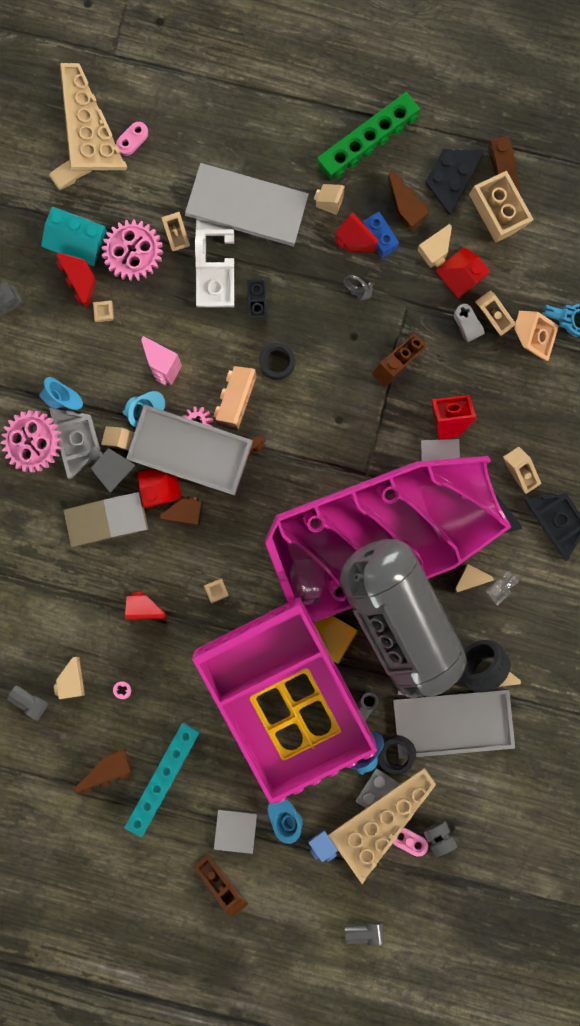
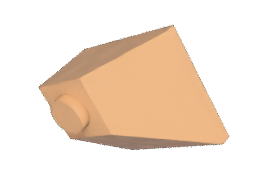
[514,311,559,361]

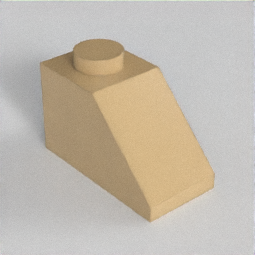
[314,184,345,215]
[417,224,452,268]
[475,290,516,336]
[503,447,541,494]
[54,657,85,699]

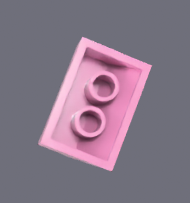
[141,336,182,385]

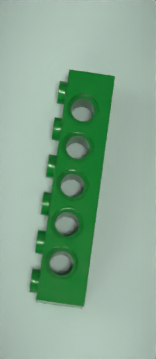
[317,91,420,181]

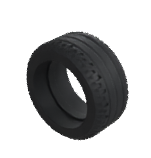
[461,639,511,693]

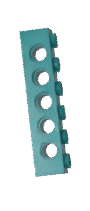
[124,722,200,838]

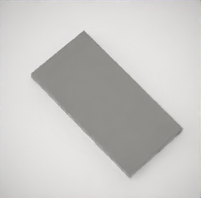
[185,163,309,247]
[126,405,253,495]
[393,690,515,759]

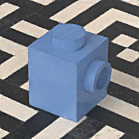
[308,829,338,862]

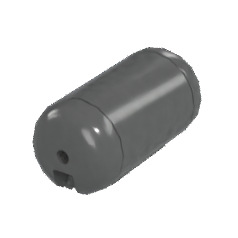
[340,539,467,698]

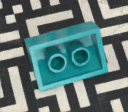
[41,207,107,267]

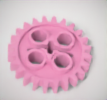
[102,219,163,281]
[1,410,62,473]

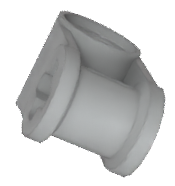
[454,304,485,343]

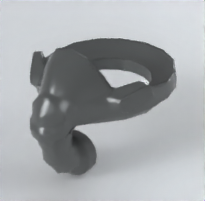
[344,275,373,301]

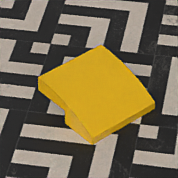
[314,615,358,664]

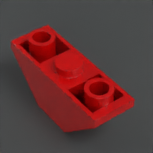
[56,253,96,308]

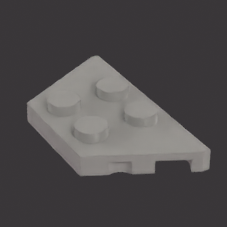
[49,408,101,479]

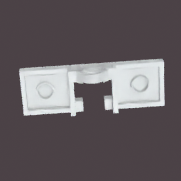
[195,219,234,307]

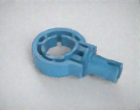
[542,304,580,337]

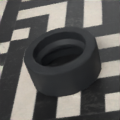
[259,342,295,380]
[378,735,416,775]

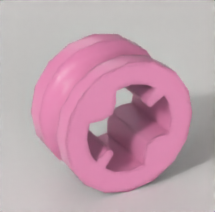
[113,682,131,699]

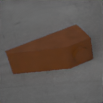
[488,136,520,194]
[193,855,248,917]

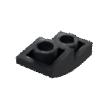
[247,279,267,318]

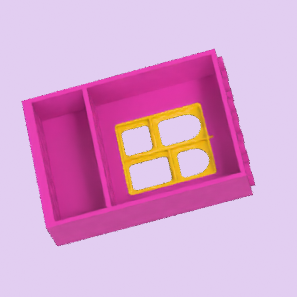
[192,597,377,804]

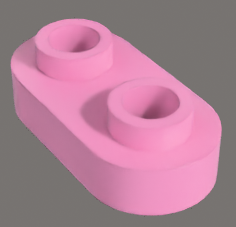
[116,122,148,156]
[393,827,428,856]

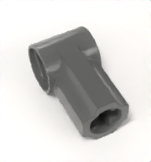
[7,685,49,721]
[357,691,378,721]
[345,922,385,945]

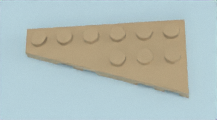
[60,63,127,170]
[328,767,436,884]

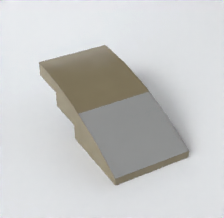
[64,492,149,547]

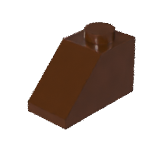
[160,496,202,526]

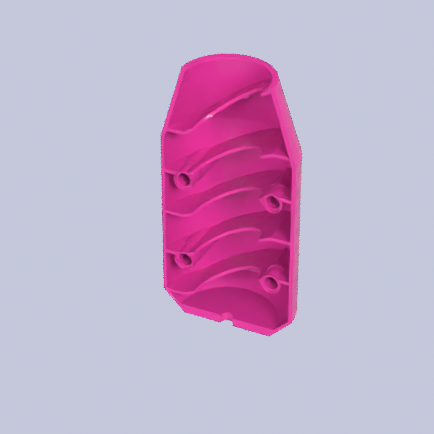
[265,456,511,622]

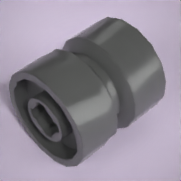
[423,821,458,857]

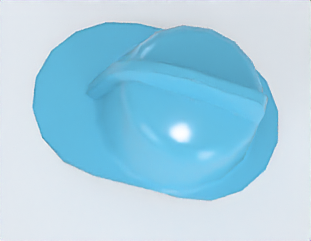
[123,391,165,427]

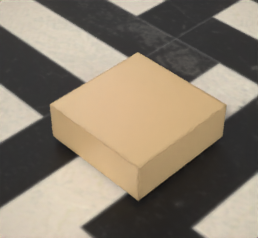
[93,301,114,322]
[204,578,229,604]

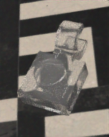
[485,571,519,606]

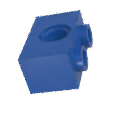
[363,212,399,258]

